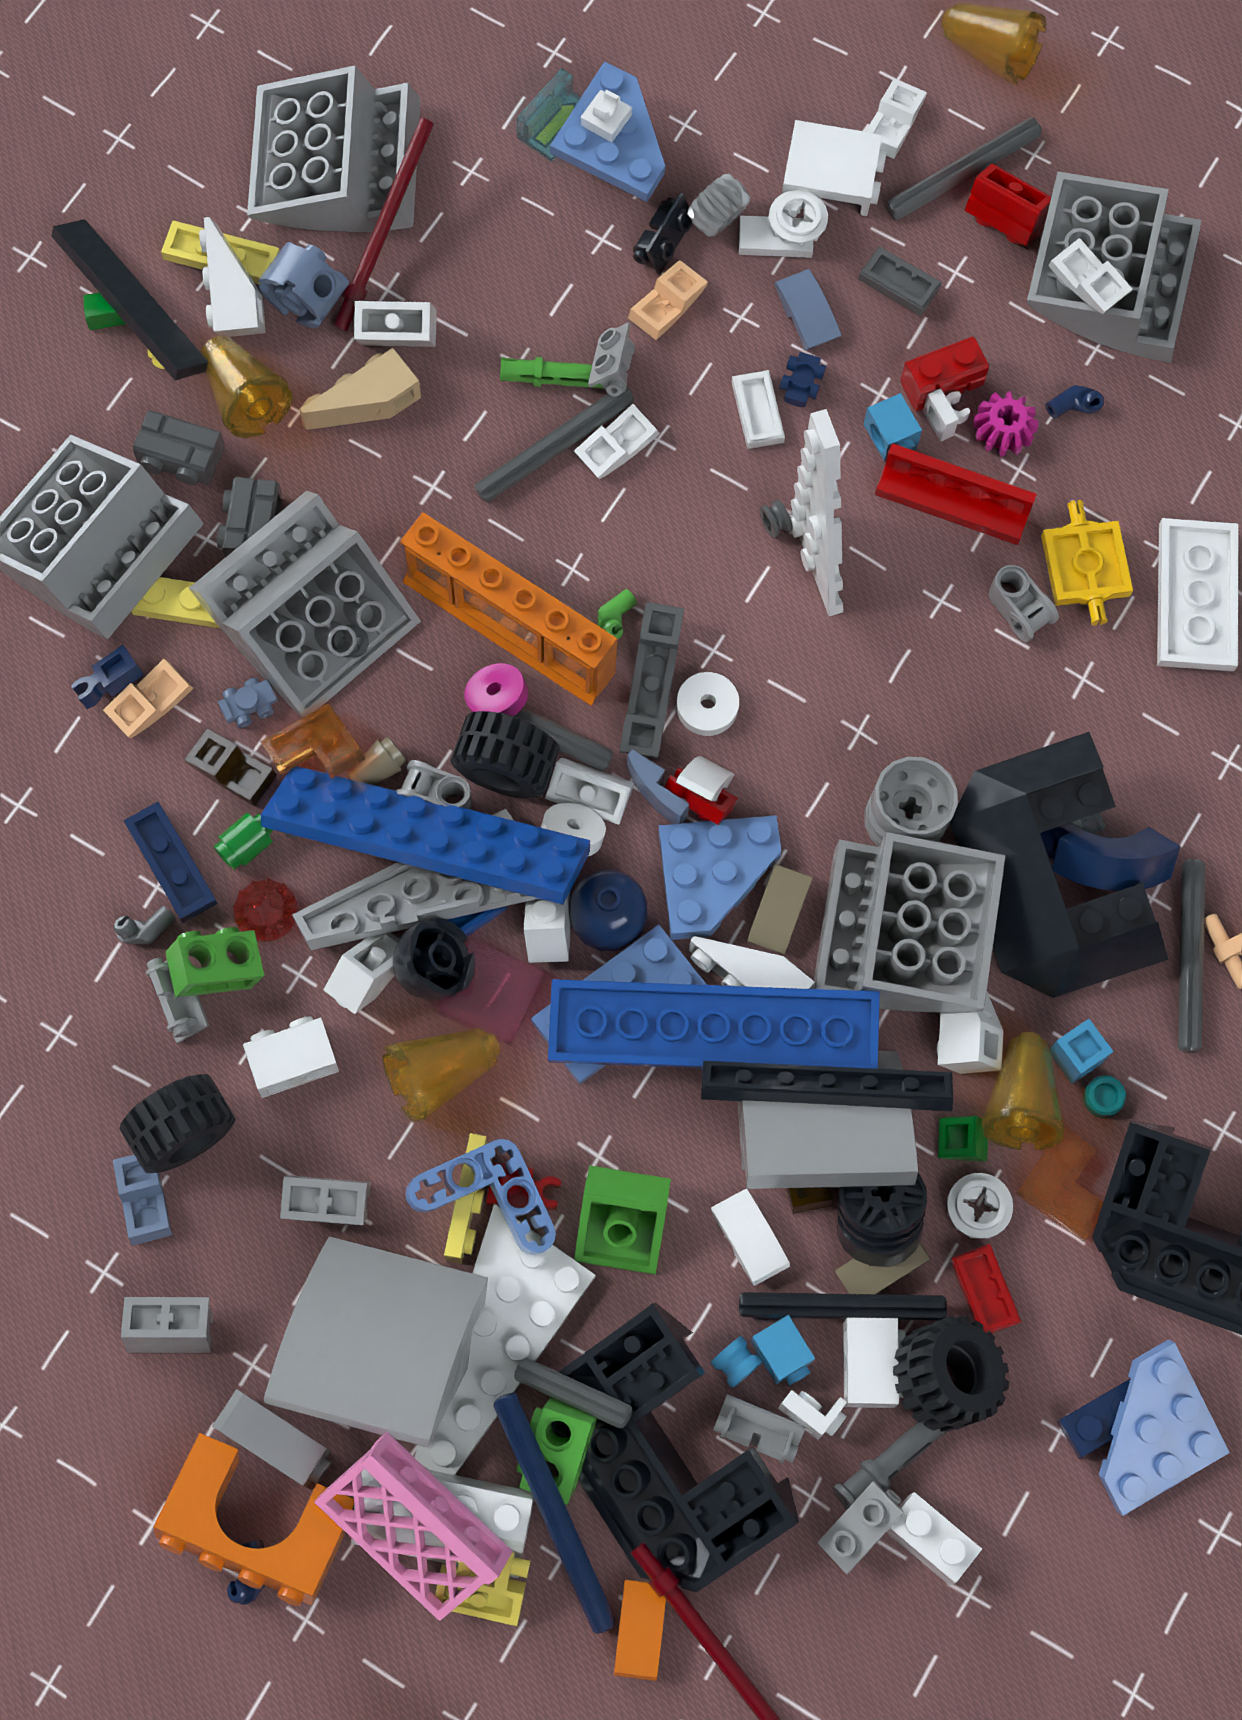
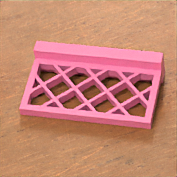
[314,1432,513,1621]

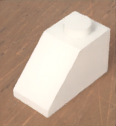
[323,932,399,1014]

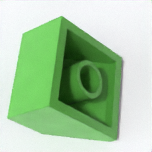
[574,1165,671,1275]

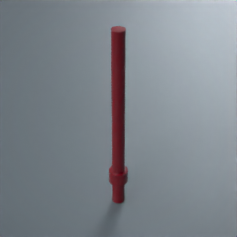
[333,117,434,332]
[631,1542,781,1720]

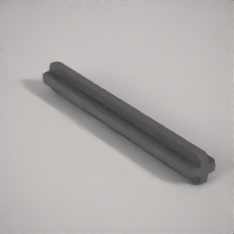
[887,117,1042,220]
[475,387,634,502]
[1178,859,1205,1053]

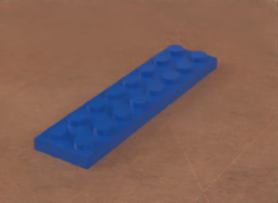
[261,765,590,904]
[548,979,880,1069]

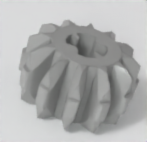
[687,174,751,237]

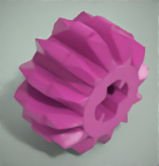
[973,390,1039,457]

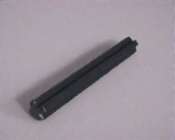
[739,1292,947,1321]

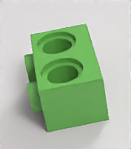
[166,927,264,998]
[516,1397,597,1505]

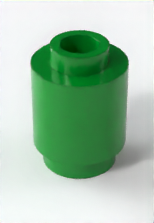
[213,812,274,870]

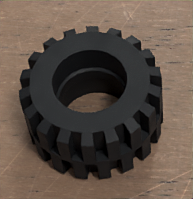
[450,711,560,798]
[119,1074,236,1174]
[893,1316,1009,1432]

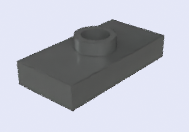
[858,246,942,316]

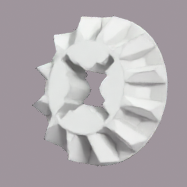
[769,190,828,247]
[947,1173,1013,1239]

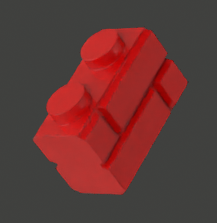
[964,164,1051,246]
[900,336,989,412]

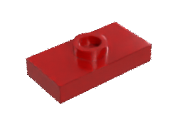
[950,1244,1021,1334]

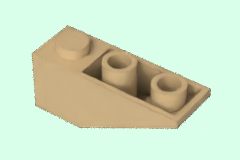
[300,348,421,430]

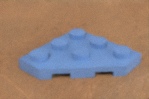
[550,61,665,202]
[659,815,781,940]
[1098,1339,1230,1516]

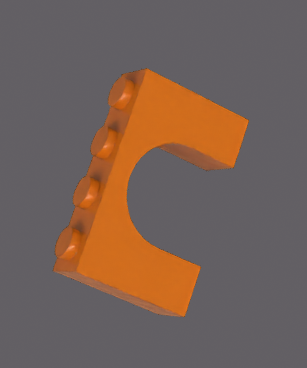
[153,1433,355,1606]

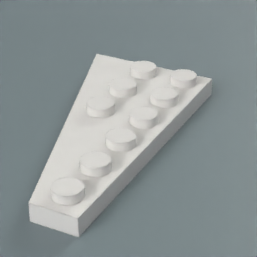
[789,409,843,616]
[414,1204,596,1475]

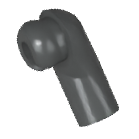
[114,905,176,944]

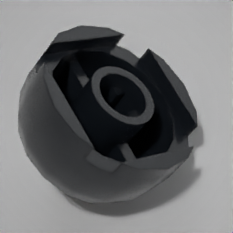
[392,918,475,1001]

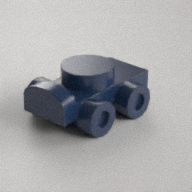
[779,352,826,407]

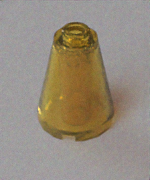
[941,2,1047,85]
[201,336,293,439]
[382,1028,500,1122]
[982,1032,1065,1150]

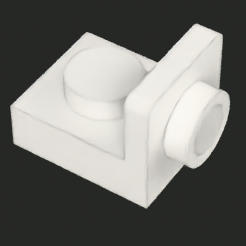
[778,1390,847,1440]

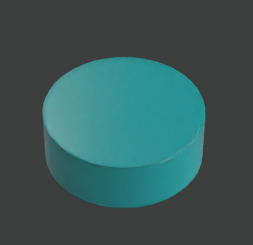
[1083,1075,1126,1118]

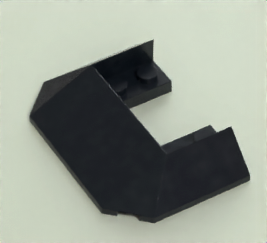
[950,732,1169,998]
[1092,1121,1242,1335]
[551,1302,799,1592]

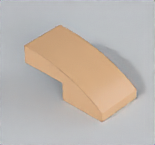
[628,260,708,340]
[103,659,194,739]

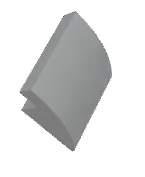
[247,66,421,232]
[1027,172,1202,363]
[0,434,204,640]
[189,491,421,720]
[813,832,1005,1013]
[738,1051,918,1189]
[264,1236,488,1448]

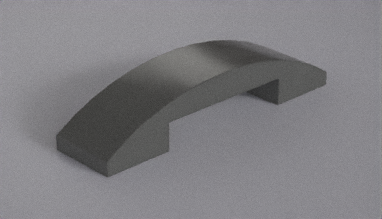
[619,602,684,759]

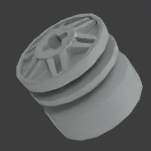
[864,757,958,847]

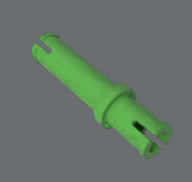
[500,357,605,389]

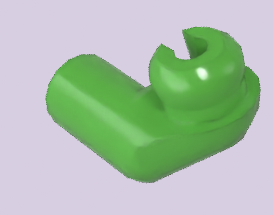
[597,589,637,640]

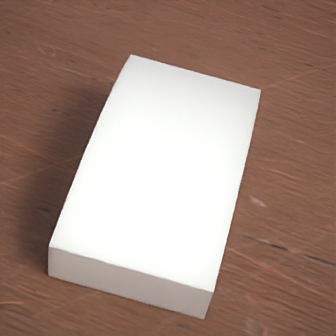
[866,78,927,159]
[1048,238,1132,314]
[574,404,660,479]
[676,756,735,801]
[711,1189,790,1286]

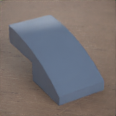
[774,269,842,351]
[627,749,689,824]
[113,1155,173,1246]

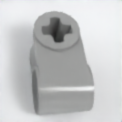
[989,565,1059,642]
[396,760,473,810]

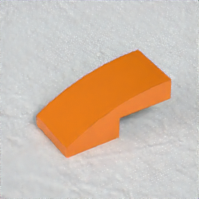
[613,1580,666,1681]

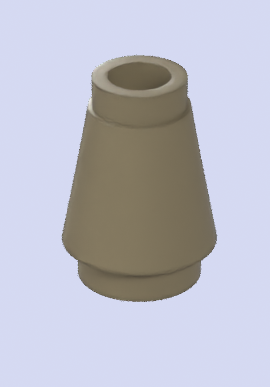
[347,736,407,785]

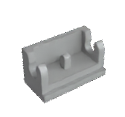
[280,1175,371,1225]
[121,1297,213,1353]

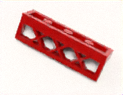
[875,443,1037,545]

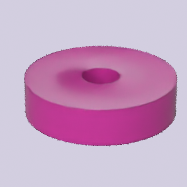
[464,663,528,716]

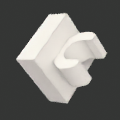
[581,89,632,143]
[923,388,970,442]

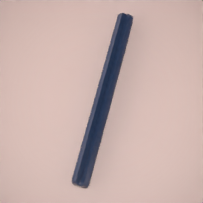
[493,1392,615,1634]

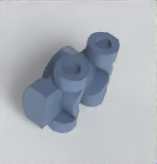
[217,678,278,728]

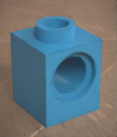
[863,393,922,462]
[1048,1019,1114,1084]
[750,1315,815,1386]

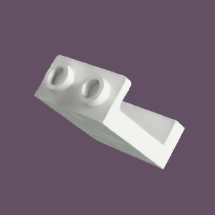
[782,120,887,216]

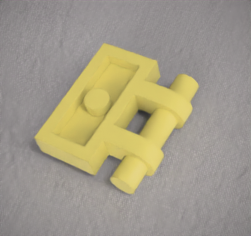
[435,1547,531,1626]

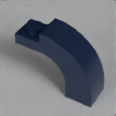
[1040,823,1181,891]

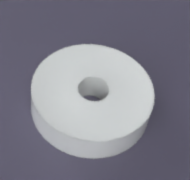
[676,672,739,736]
[541,803,606,856]

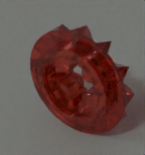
[233,878,298,942]

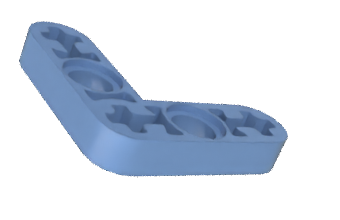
[405,1139,556,1255]

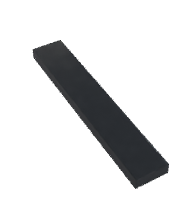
[51,219,209,380]
[701,1061,953,1111]

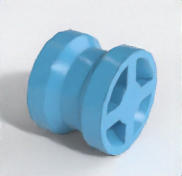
[710,1335,764,1389]

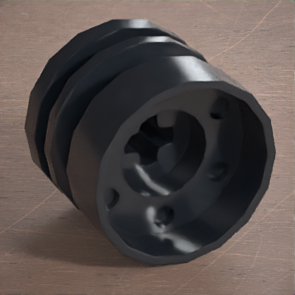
[837,1173,927,1267]

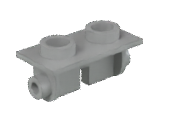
[588,322,635,397]
[146,958,210,1044]
[713,1394,806,1464]
[817,1481,905,1574]

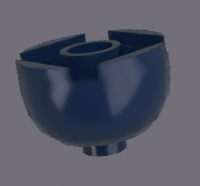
[569,870,647,951]

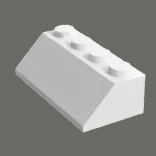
[351,1469,534,1578]

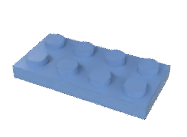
[531,925,707,1085]

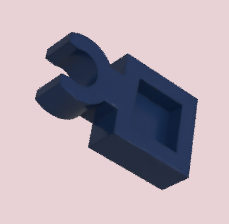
[71,645,144,709]

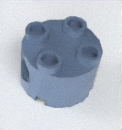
[258,242,349,329]

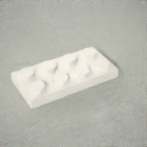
[1157,518,1238,671]

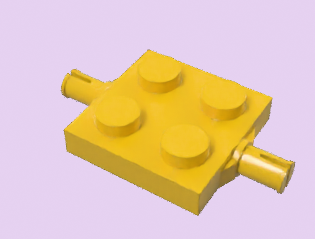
[1041,500,1133,626]

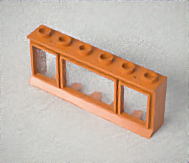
[400,512,617,706]

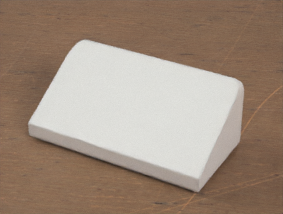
[545,758,634,825]

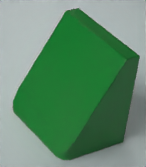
[83,292,126,330]
[938,1116,988,1162]

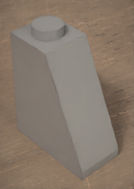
[212,1389,331,1488]

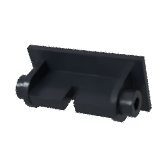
[633,193,692,275]

